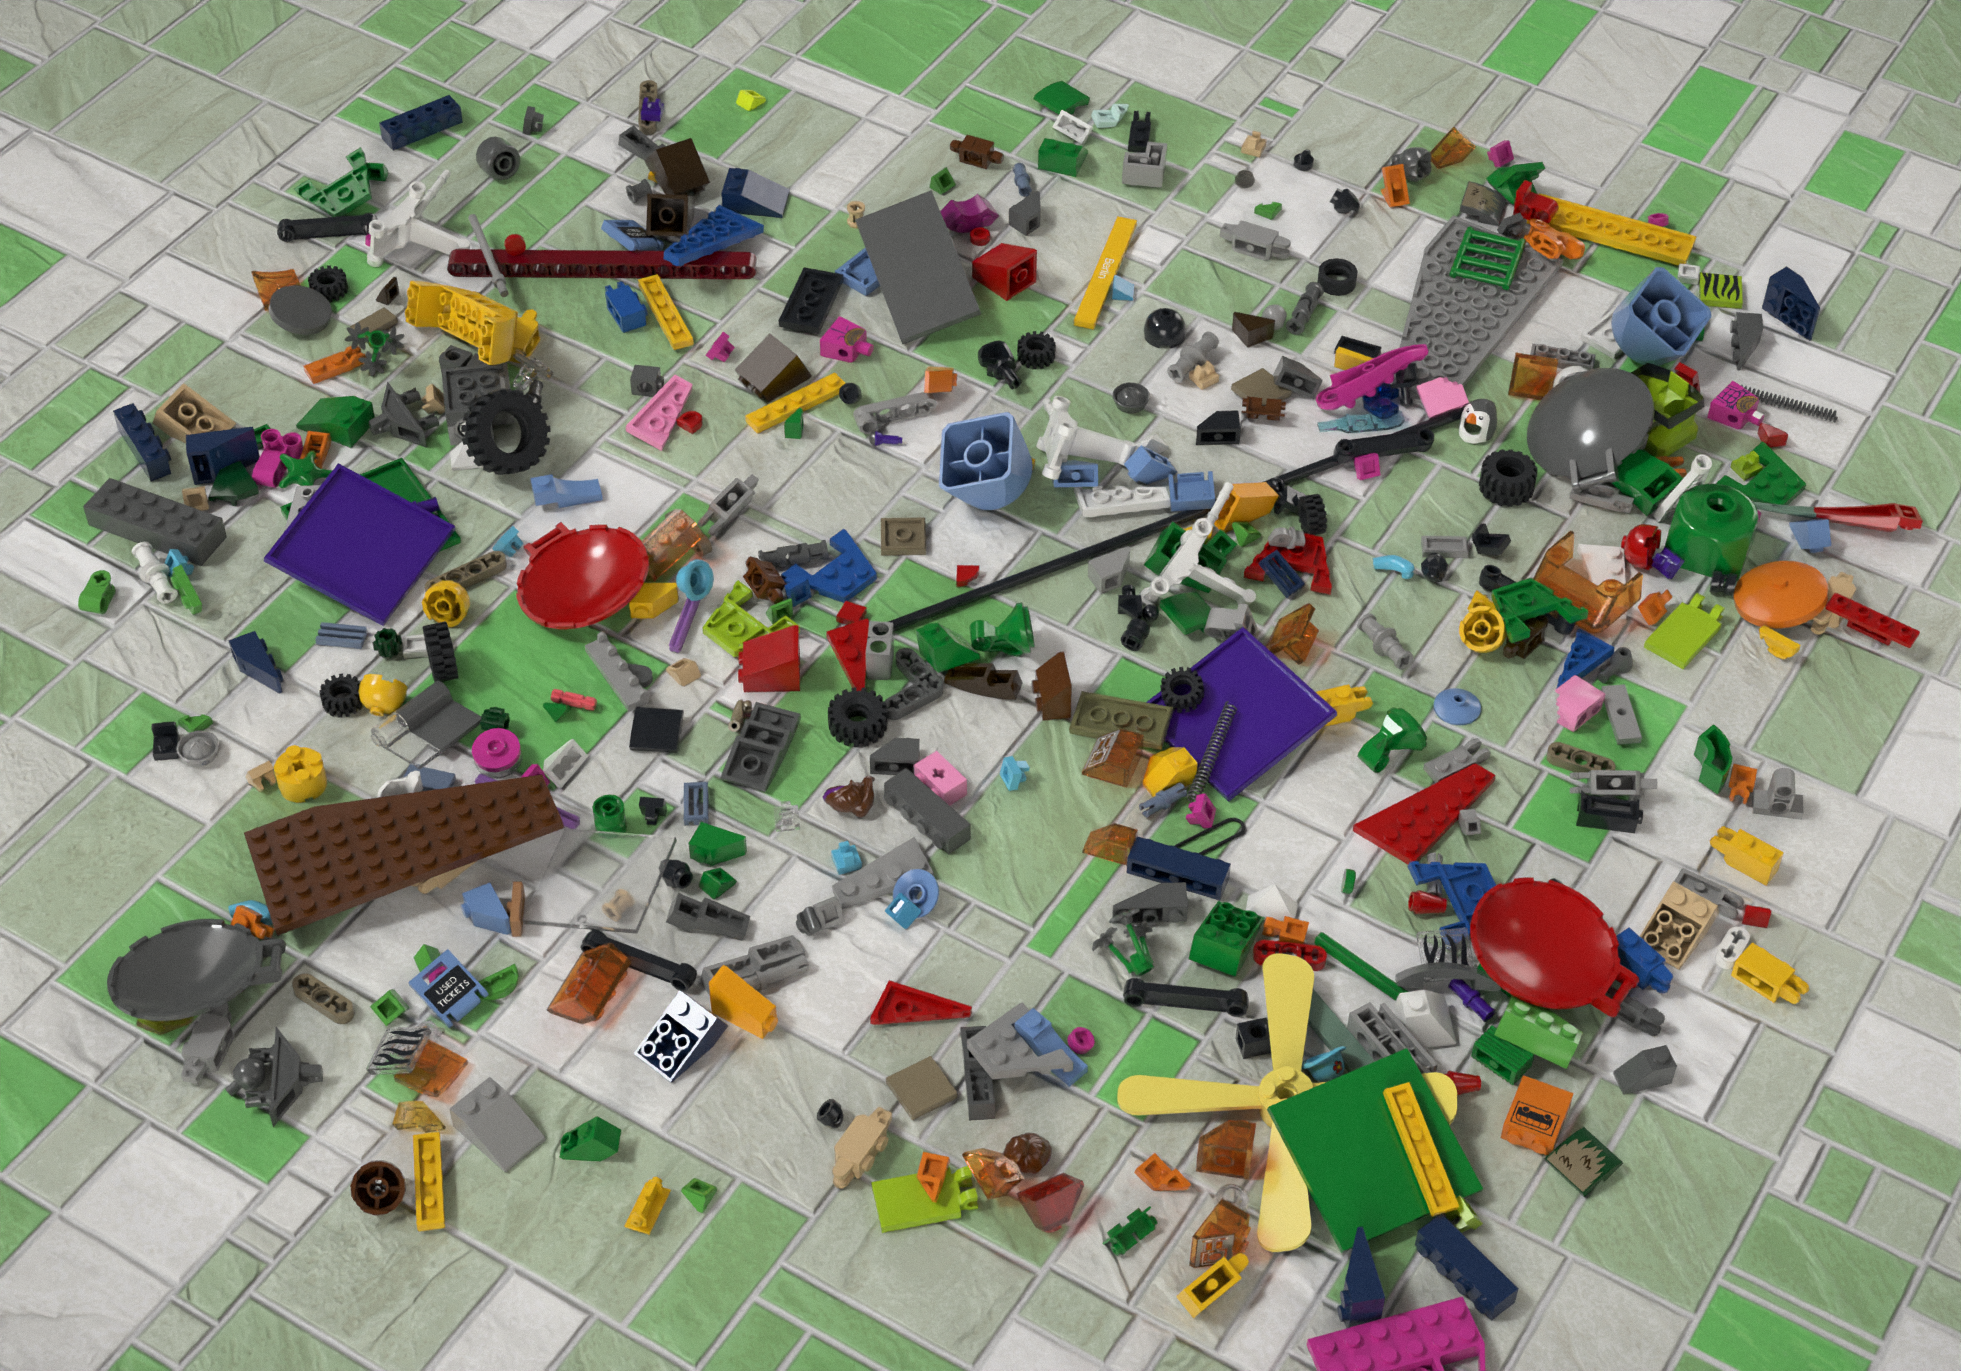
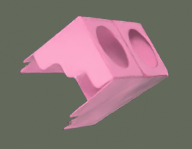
[1416,377,1469,420]
[1555,675,1605,732]

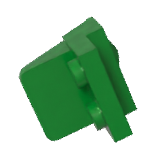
[1486,162,1545,205]

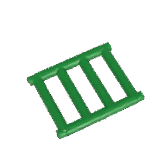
[1449,227,1526,290]

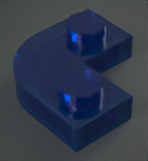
[1362,382,1399,421]

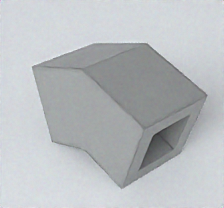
[1458,809,1481,835]

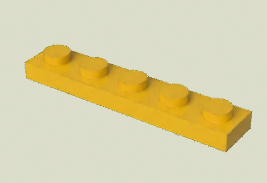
[638,274,694,350]
[745,372,845,434]
[1383,1082,1459,1217]

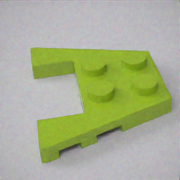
[702,580,800,658]

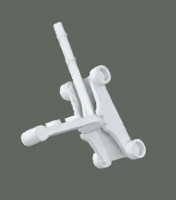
[367,170,470,267]
[1036,396,1136,480]
[1139,482,1256,606]

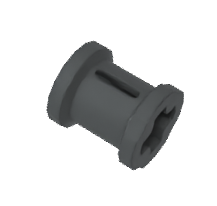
[626,179,652,203]

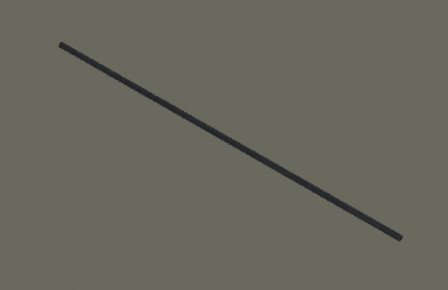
[868,406,1466,638]

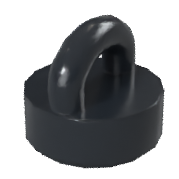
[1294,149,1314,171]
[839,383,862,404]
[817,1099,844,1128]

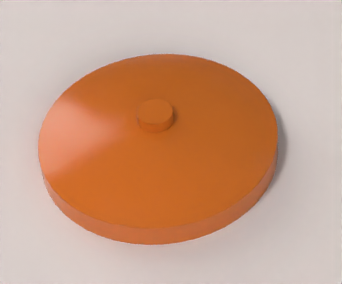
[1734,561,1828,629]

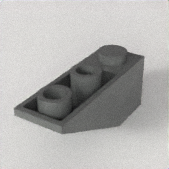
[1730,312,1763,371]
[1112,882,1188,924]

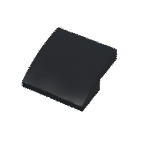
[629,707,684,753]

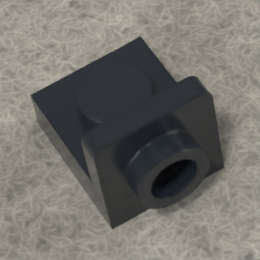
[151,722,180,761]

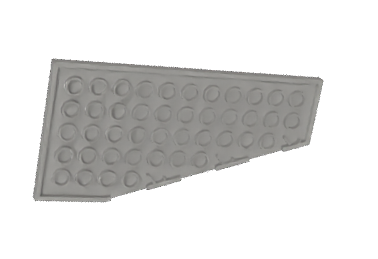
[1392,215,1563,394]

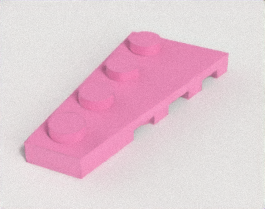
[626,375,693,451]

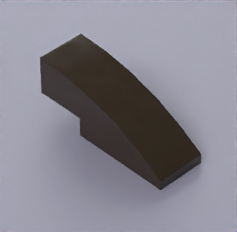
[944,663,1023,700]

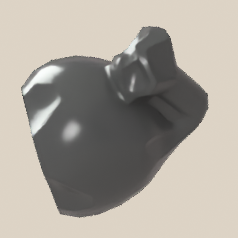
[1386,147,1432,182]

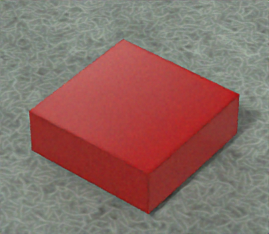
[836,601,867,625]

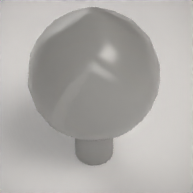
[1262,304,1287,330]

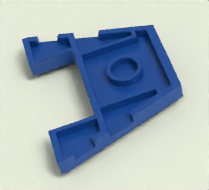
[781,529,877,603]
[1407,861,1496,951]

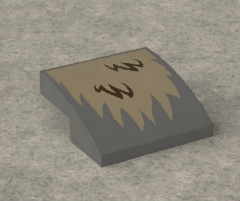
[1459,181,1506,226]

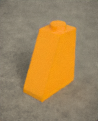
[1214,482,1279,533]
[709,965,778,1039]

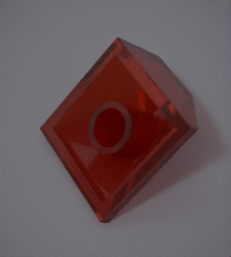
[1016,1173,1084,1233]

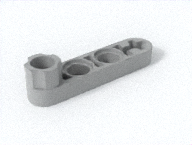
[853,392,937,434]

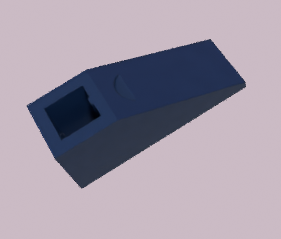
[228,631,284,694]

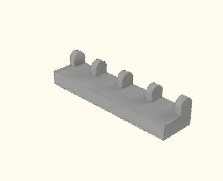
[585,631,649,712]

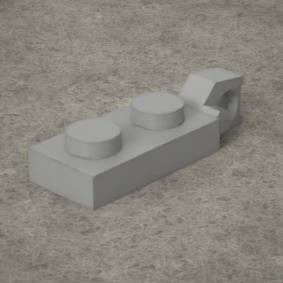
[1569,484,1634,513]

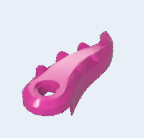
[1316,344,1429,410]

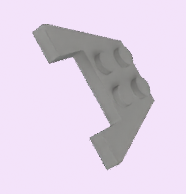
[967,1003,1073,1080]

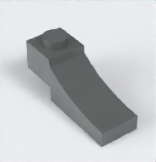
[666,893,750,941]

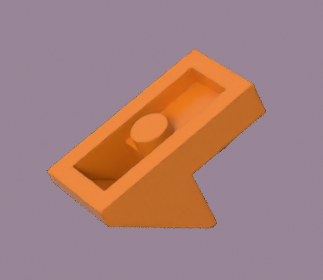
[1381,164,1410,207]

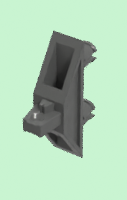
[369,381,439,448]
[245,1027,323,1127]

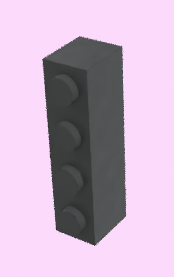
[884,768,971,855]

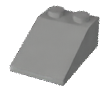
[450,1077,545,1173]

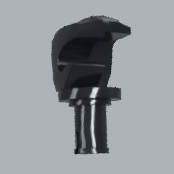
[978,340,1022,390]

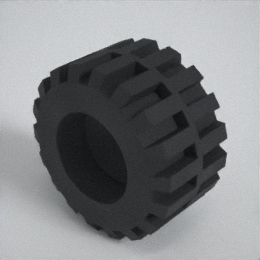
[1479,449,1538,507]

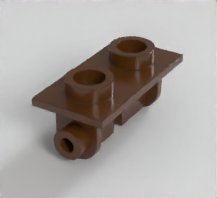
[1241,396,1286,421]

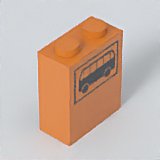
[1500,1075,1574,1155]

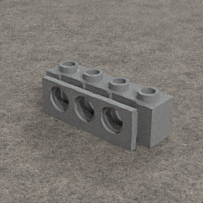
[1347,1002,1438,1074]

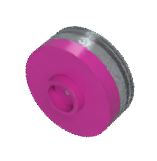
[472,728,522,779]

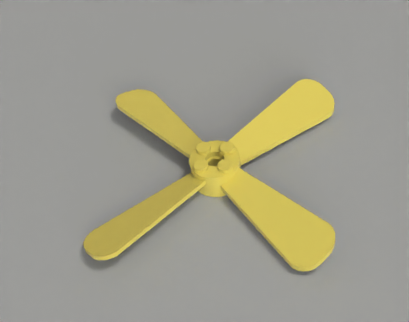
[1117,953,1457,1252]

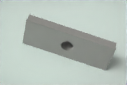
[1529,343,1596,370]
[1601,684,1642,745]

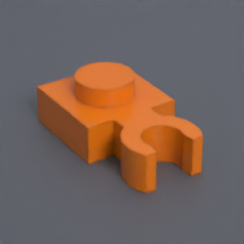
[1728,764,1757,804]

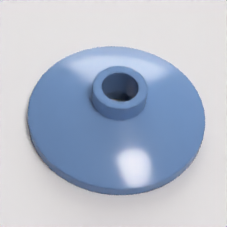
[1433,688,1481,725]
[893,869,939,918]

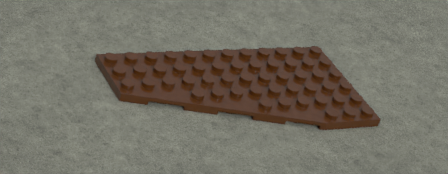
[244,775,565,936]

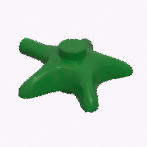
[279,450,332,488]

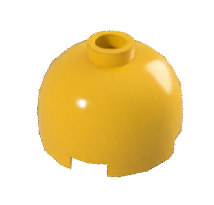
[422,580,470,627]
[1459,606,1507,653]
[359,674,408,717]

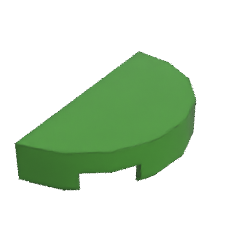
[475,964,519,1000]

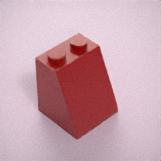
[972,243,1037,301]
[738,625,800,692]

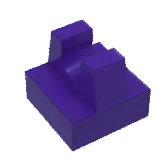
[641,97,664,122]
[1652,547,1685,579]

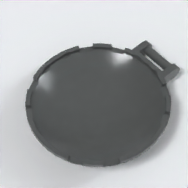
[1527,368,1655,493]
[107,919,286,1021]

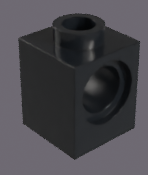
[1235,1017,1271,1059]

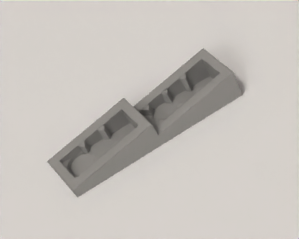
[700,935,805,996]

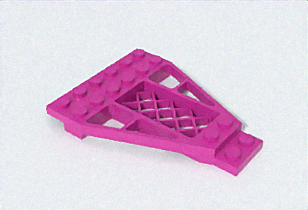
[1307,1296,1486,1371]

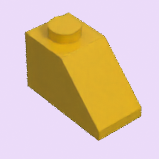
[629,583,679,619]

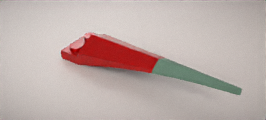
[1752,501,1923,533]

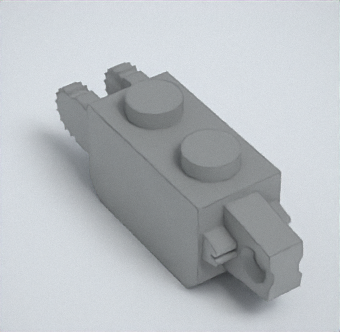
[1220,220,1291,261]
[698,474,759,536]
[1570,770,1657,797]
[181,1003,234,1084]

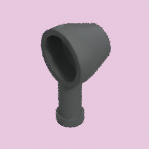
[1597,647,1633,683]

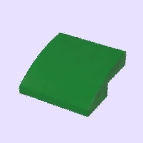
[1033,81,1090,115]
[1160,592,1211,636]

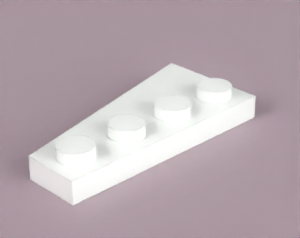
[1074,486,1170,518]
[1577,544,1627,619]

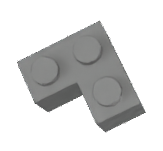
[1122,142,1167,188]

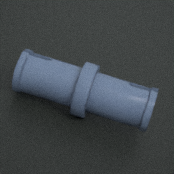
[1013,163,1032,197]
[1139,782,1187,818]

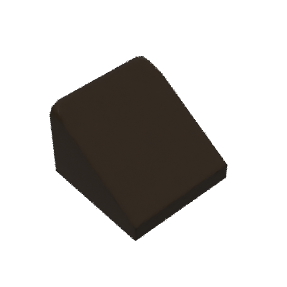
[376,277,399,305]

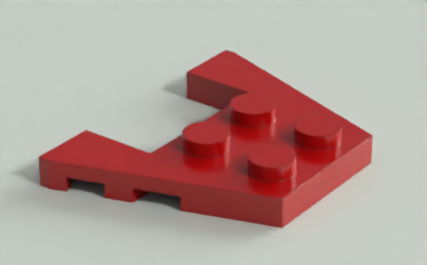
[1243,533,1332,595]

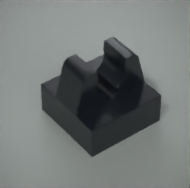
[639,797,667,826]

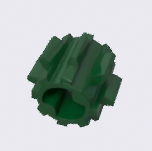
[372,628,403,659]
[480,707,510,731]

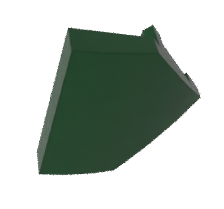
[208,461,259,507]

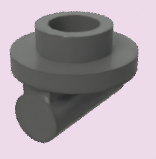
[796,906,821,935]

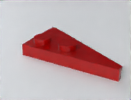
[826,618,869,691]
[870,980,972,1025]

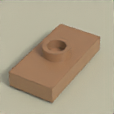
[507,881,525,937]

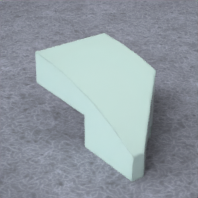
[1091,104,1129,128]

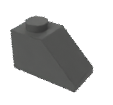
[1273,356,1323,399]
[870,738,920,775]
[1613,1045,1677,1095]

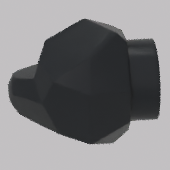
[1329,188,1360,214]
[1421,553,1448,582]
[659,860,693,889]

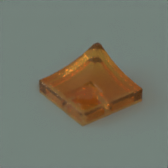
[251,269,301,311]
[394,1036,468,1098]

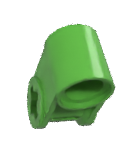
[78,570,116,614]

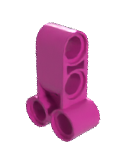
[252,429,303,488]

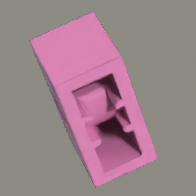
[914,751,967,806]

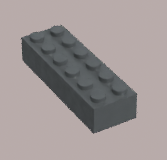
[83,478,227,566]

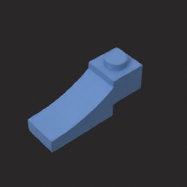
[530,474,603,508]
[1015,1008,1088,1087]

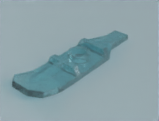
[1317,409,1405,433]

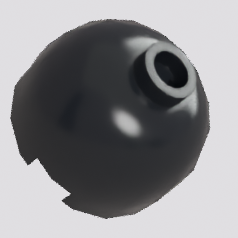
[1144,308,1186,348]

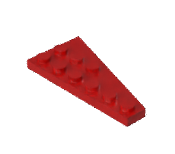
[1353,763,1496,865]

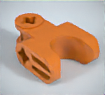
[1523,219,1585,259]

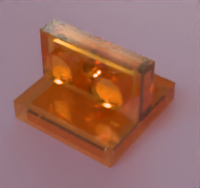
[1266,603,1319,665]

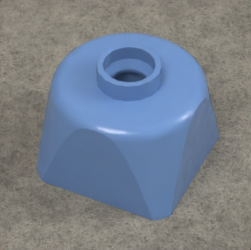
[1611,267,1712,366]
[939,412,1032,510]

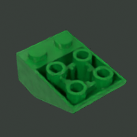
[1610,449,1684,517]
[1188,901,1265,976]

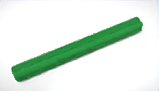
[1314,932,1409,1001]

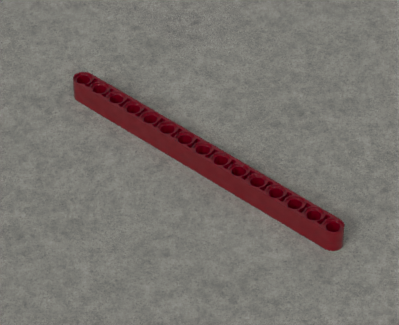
[447,249,757,279]

